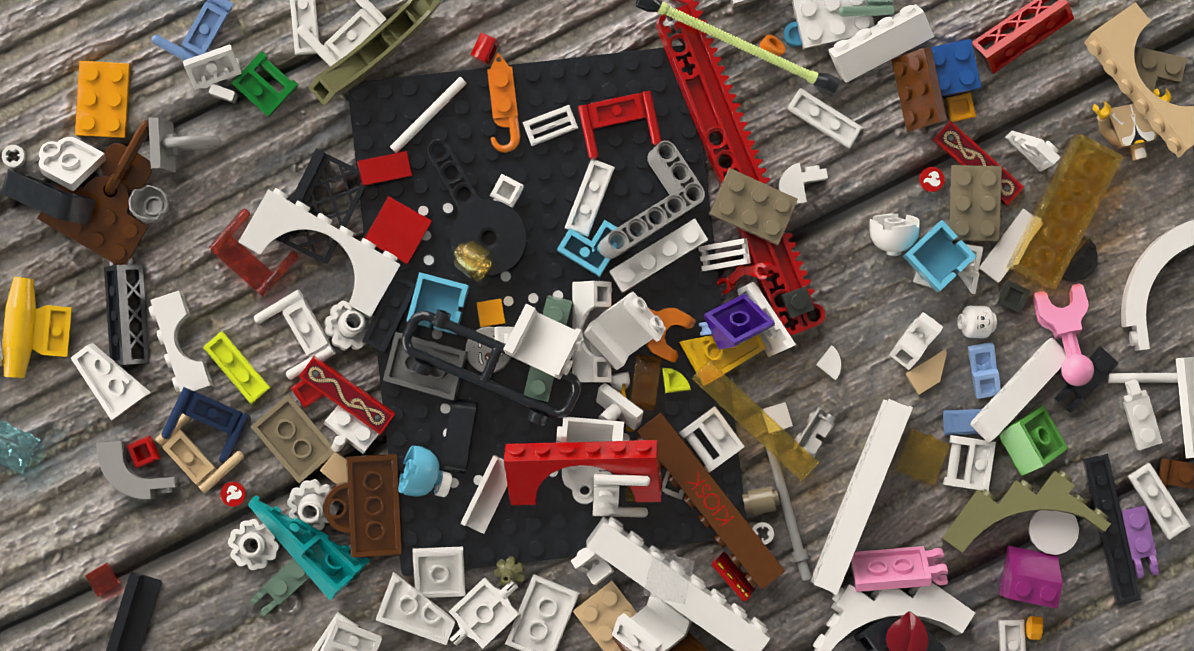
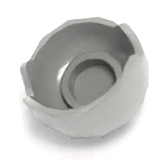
[128,185,170,223]

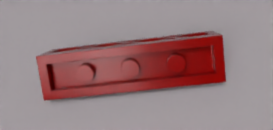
[972,0,1074,74]

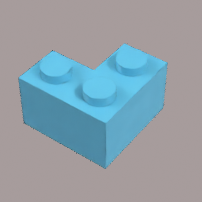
[557,220,617,277]

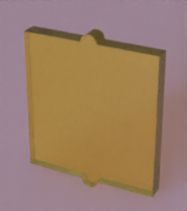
[895,429,950,485]

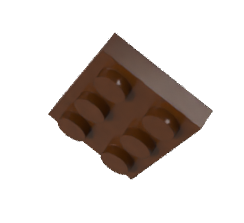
[891,47,947,132]

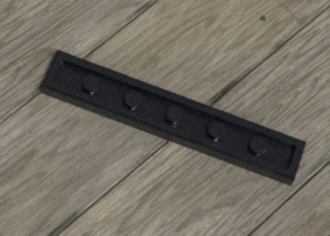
[1082,454,1142,605]

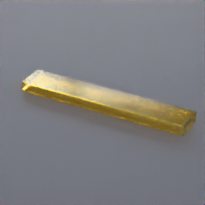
[692,360,819,481]

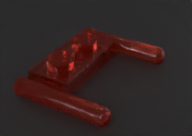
[208,209,298,297]

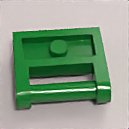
[232,51,299,117]

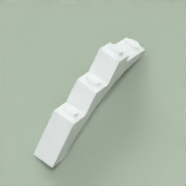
[813,582,975,651]

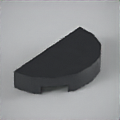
[1057,238,1098,282]

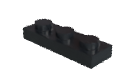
[362,274,416,353]

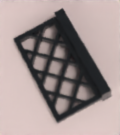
[275,148,366,265]

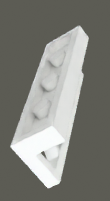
[1176,357,1194,458]

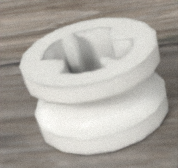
[2,145,27,168]
[752,522,774,545]

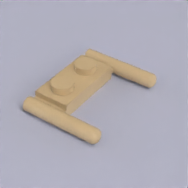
[155,414,244,493]

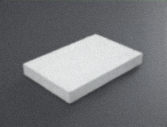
[505,574,580,651]

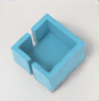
[903,220,977,292]
[407,272,469,335]

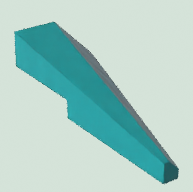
[248,495,370,601]

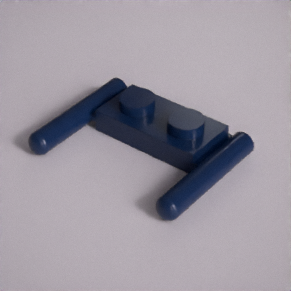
[161,387,250,464]

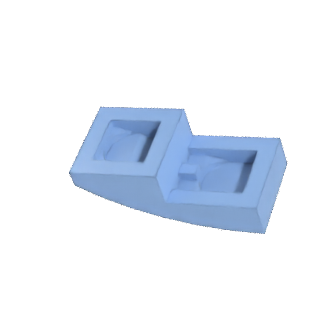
[968,342,1001,399]

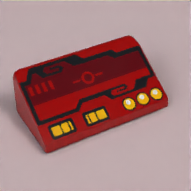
[711,552,756,601]

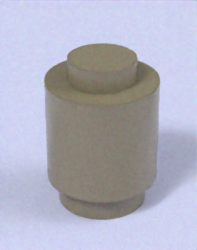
[742,486,780,515]

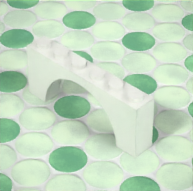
[238,188,400,317]

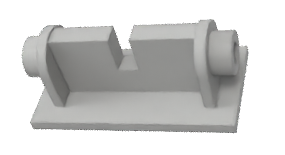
[792,407,836,461]

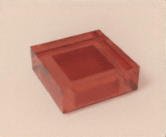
[85,562,121,597]

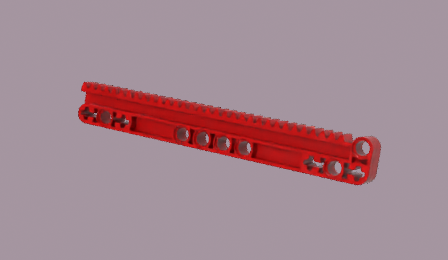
[656,1,825,335]

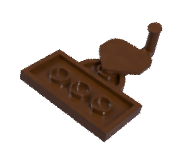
[37,120,152,265]

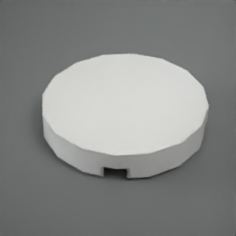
[1028,510,1079,555]

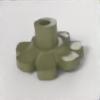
[494,556,526,587]

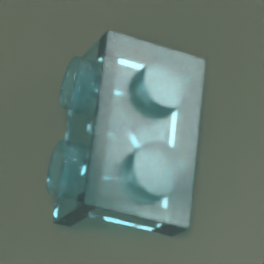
[0,420,41,474]

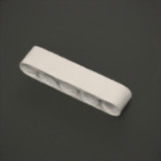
[970,338,1067,442]

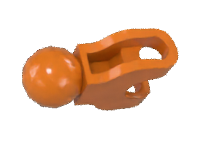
[646,308,696,362]

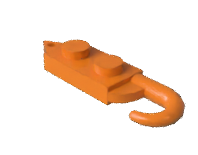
[487,53,520,153]

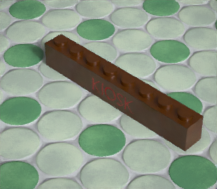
[636,413,785,590]

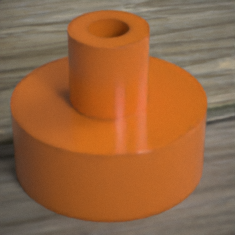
[760,34,786,61]

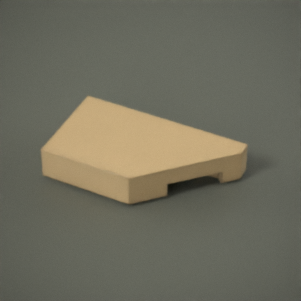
[905,349,947,395]

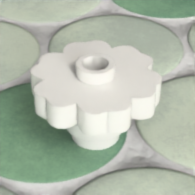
[324,301,374,351]
[287,479,338,530]
[228,519,280,570]

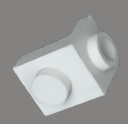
[571,547,614,585]

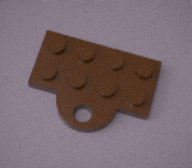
[323,454,402,558]

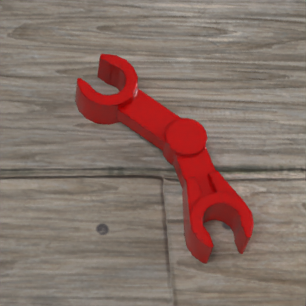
[717,261,773,294]

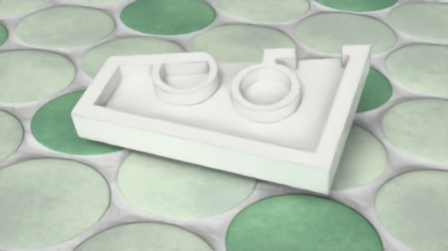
[737,282,796,357]
[71,343,151,420]

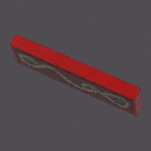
[933,121,1024,206]
[299,356,396,435]

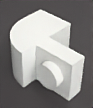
[778,163,828,206]
[889,312,943,370]

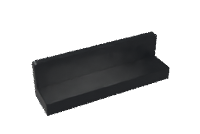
[106,572,162,651]

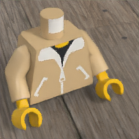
[1092,88,1171,161]

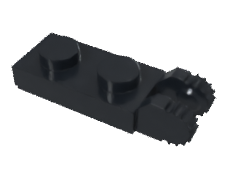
[1055,346,1119,413]

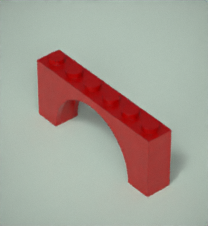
[504,440,662,505]

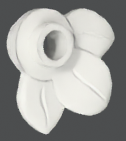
[562,465,611,504]

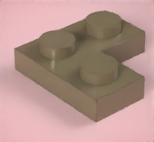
[1126,47,1187,97]

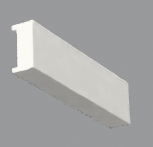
[810,399,913,595]

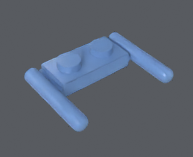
[151,0,234,60]

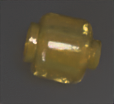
[454,241,492,278]

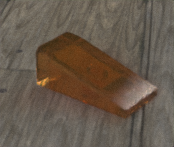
[630,354,662,410]

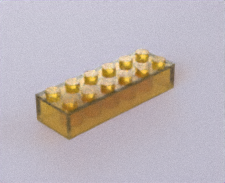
[1005,133,1124,290]

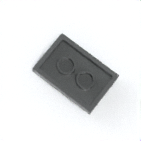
[383,332,468,400]

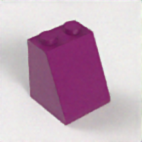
[999,546,1063,608]

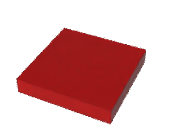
[364,196,432,264]

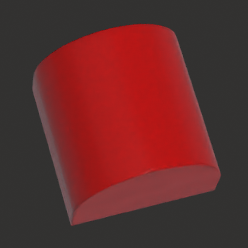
[470,33,499,65]
[127,435,161,468]

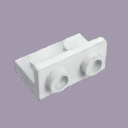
[183,45,242,90]

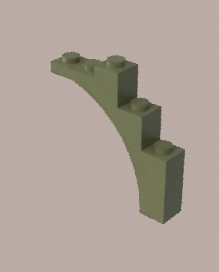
[308,0,444,106]
[941,470,1111,553]

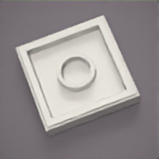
[413,547,465,598]

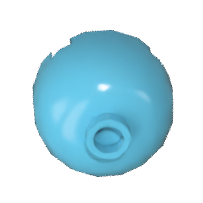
[398,445,443,497]

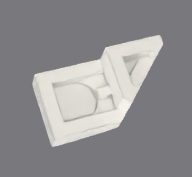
[958,243,983,294]

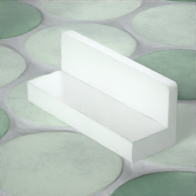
[461,455,508,534]

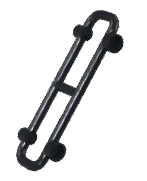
[401,309,581,426]

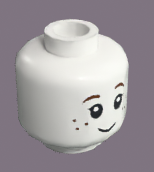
[957,305,997,338]

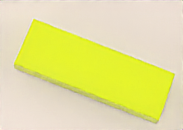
[203,331,270,404]

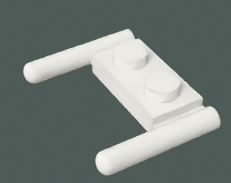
[297,0,387,66]
[254,289,336,380]
[593,474,650,518]

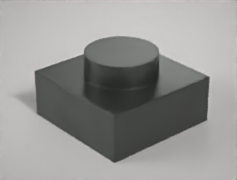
[996,280,1031,314]
[781,286,814,319]

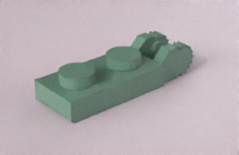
[249,558,310,617]

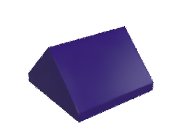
[704,294,775,350]

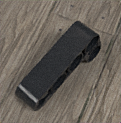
[0,169,96,225]

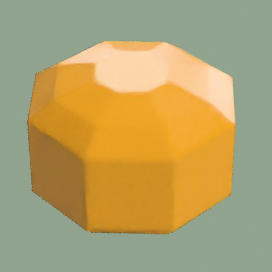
[1025,616,1043,640]

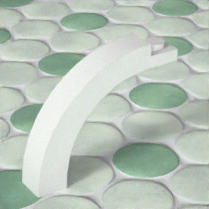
[1121,220,1194,351]

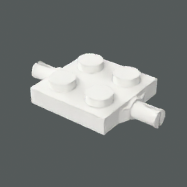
[449,577,520,649]

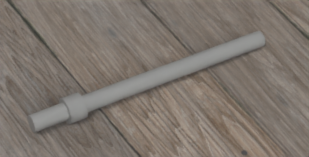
[763,434,812,581]

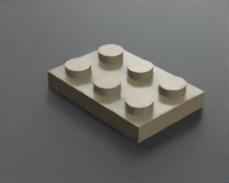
[949,165,1002,241]
[709,168,798,245]
[250,394,334,483]

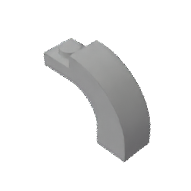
[96,441,179,499]

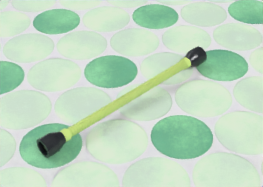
[635,0,840,96]

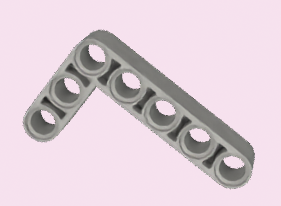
[599,141,705,259]

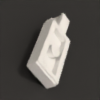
[1123,379,1163,450]

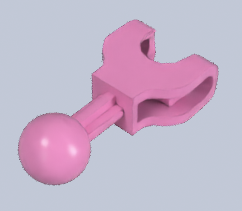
[1033,284,1094,386]

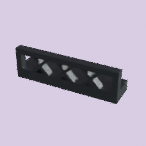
[104,264,149,366]

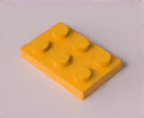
[75,61,131,139]

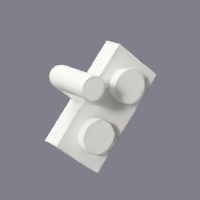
[324,405,379,454]

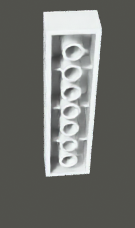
[586,516,770,651]

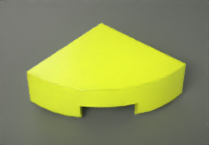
[662,368,690,393]

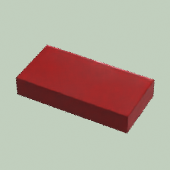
[357,151,412,186]

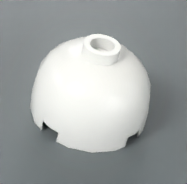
[870,214,920,256]

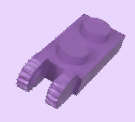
[1121,505,1159,579]

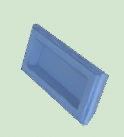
[943,409,982,435]

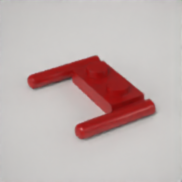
[578,91,662,159]

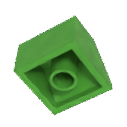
[999,405,1068,476]

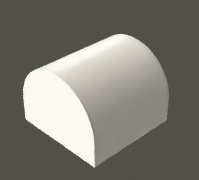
[490,174,525,208]

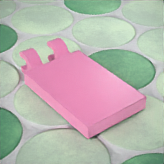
[850,546,948,592]

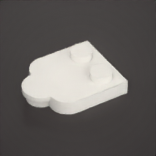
[39,137,106,191]

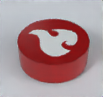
[919,167,945,192]
[220,481,246,507]

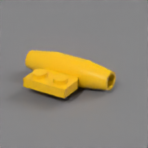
[2,277,72,378]

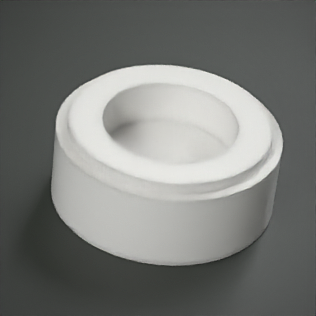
[434,471,452,497]

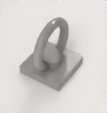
[149,118,222,173]

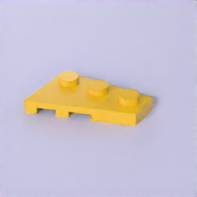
[679,334,767,385]

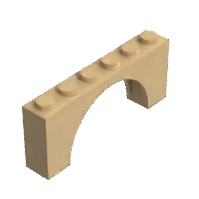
[1084,2,1194,158]

